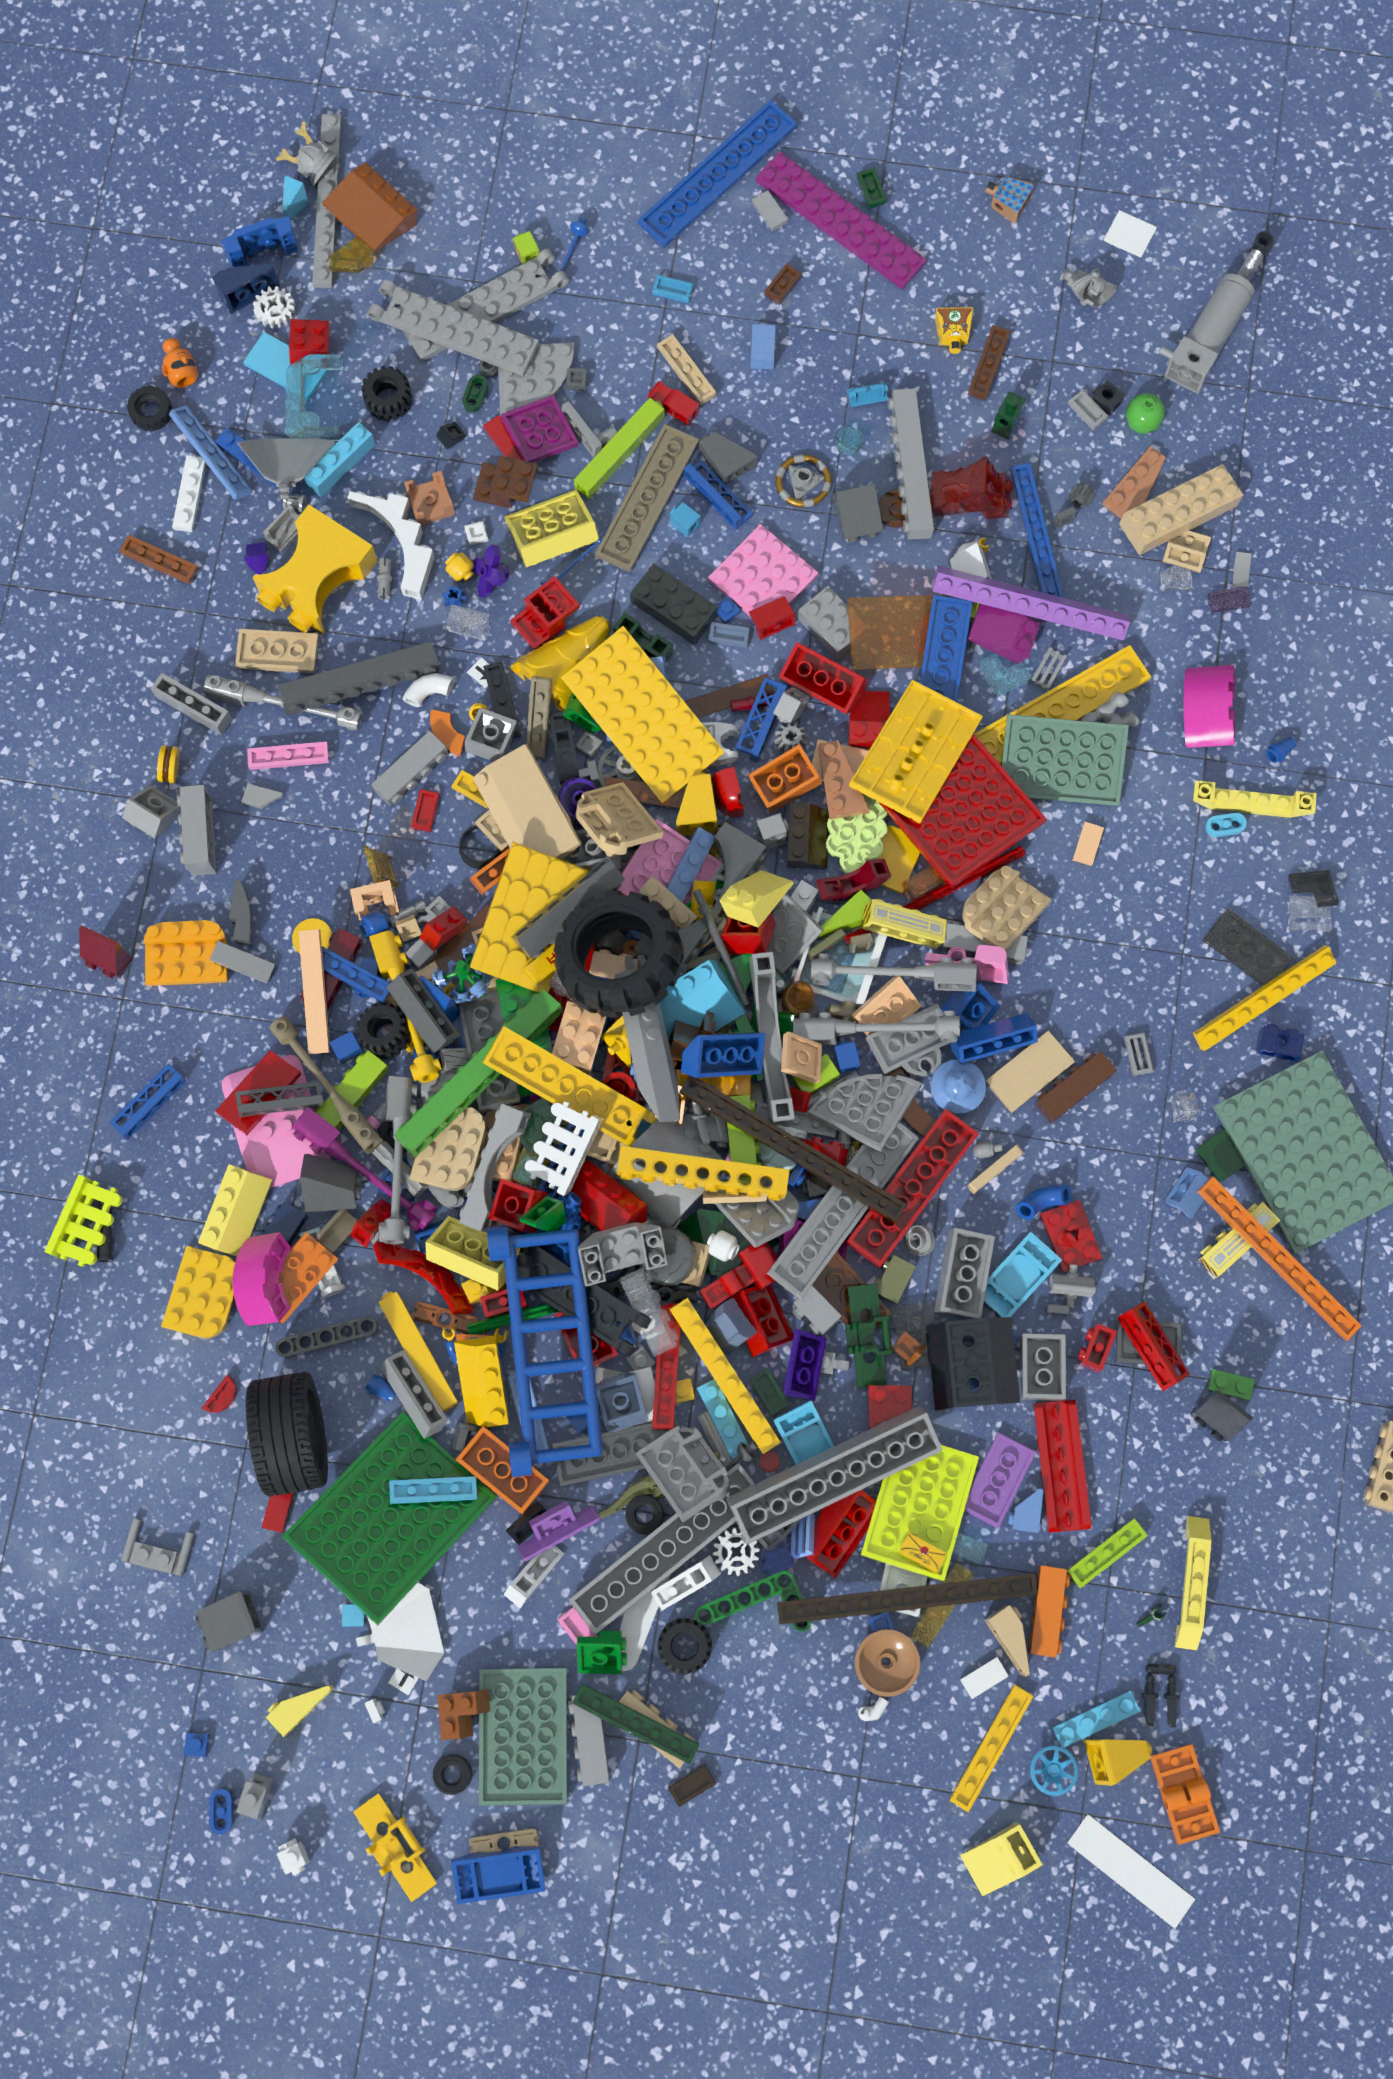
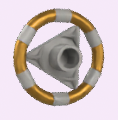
[775,454,832,508]

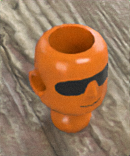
[162,338,199,388]

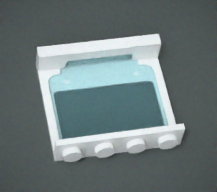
[791,907,887,1008]

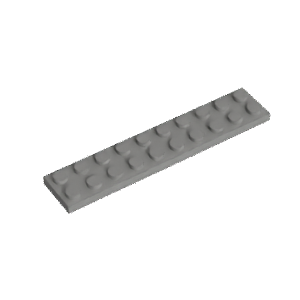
[767,1123,919,1299]

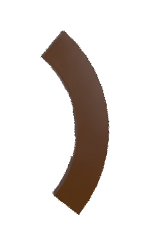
[884,1066,937,1137]

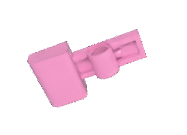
[925,945,1009,984]

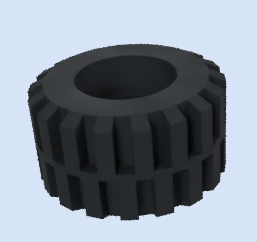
[361,366,413,421]
[356,1002,412,1059]
[657,1618,712,1674]

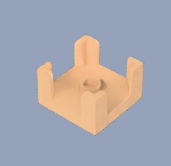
[350,880,400,922]

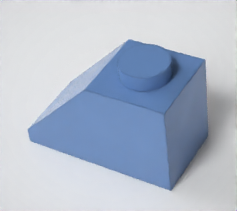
[1008,1489,1043,1533]

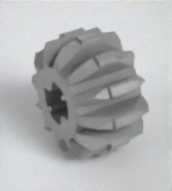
[774,722,808,753]

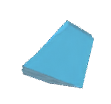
[282,176,309,220]

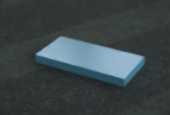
[243,332,329,401]

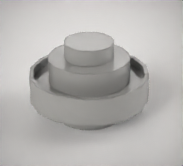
[906,1225,935,1256]

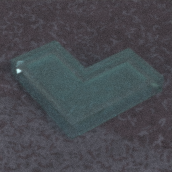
[978,653,1032,697]

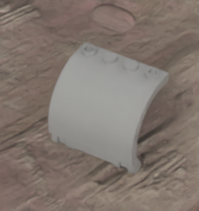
[609,1120,726,1228]

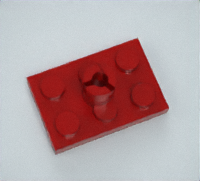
[1040,1200,1103,1273]

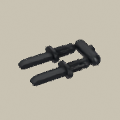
[1142,1664,1180,1727]

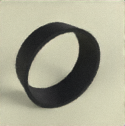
[459,825,502,869]

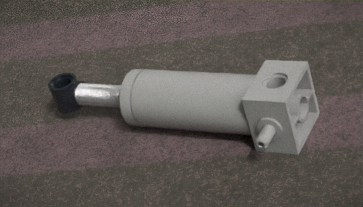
[1159,232,1274,394]

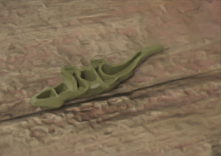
[598,1451,720,1519]

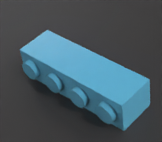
[305,422,375,497]

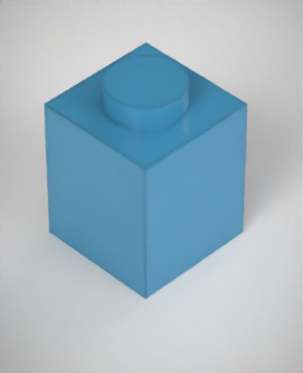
[670,502,701,538]

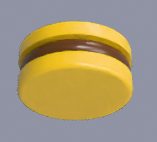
[157,745,180,784]

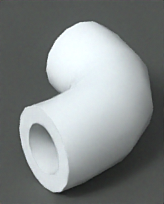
[402,673,455,707]

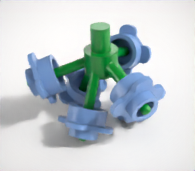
[432,943,493,1003]

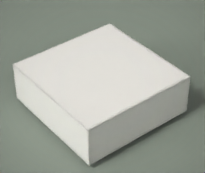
[464,521,488,546]

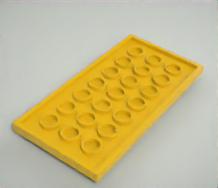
[561,626,725,804]

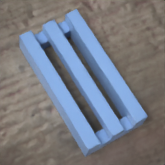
[791,1513,815,1559]

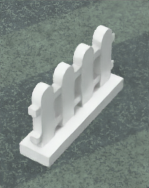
[525,1101,604,1196]

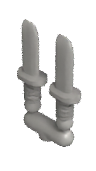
[692,1085,728,1145]

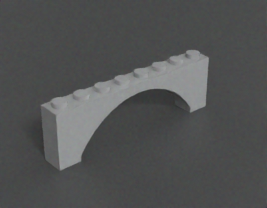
[749,952,795,1123]

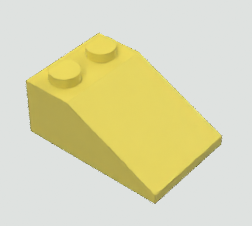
[719,870,794,928]

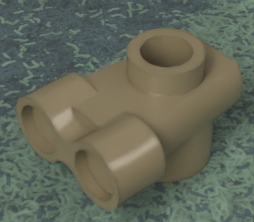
[825,1001,857,1022]

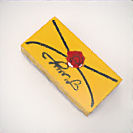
[898,1533,947,1574]

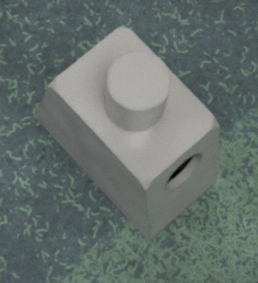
[236,1773,275,1821]

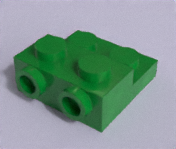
[577,1631,627,1675]

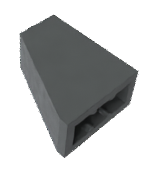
[699,432,757,485]

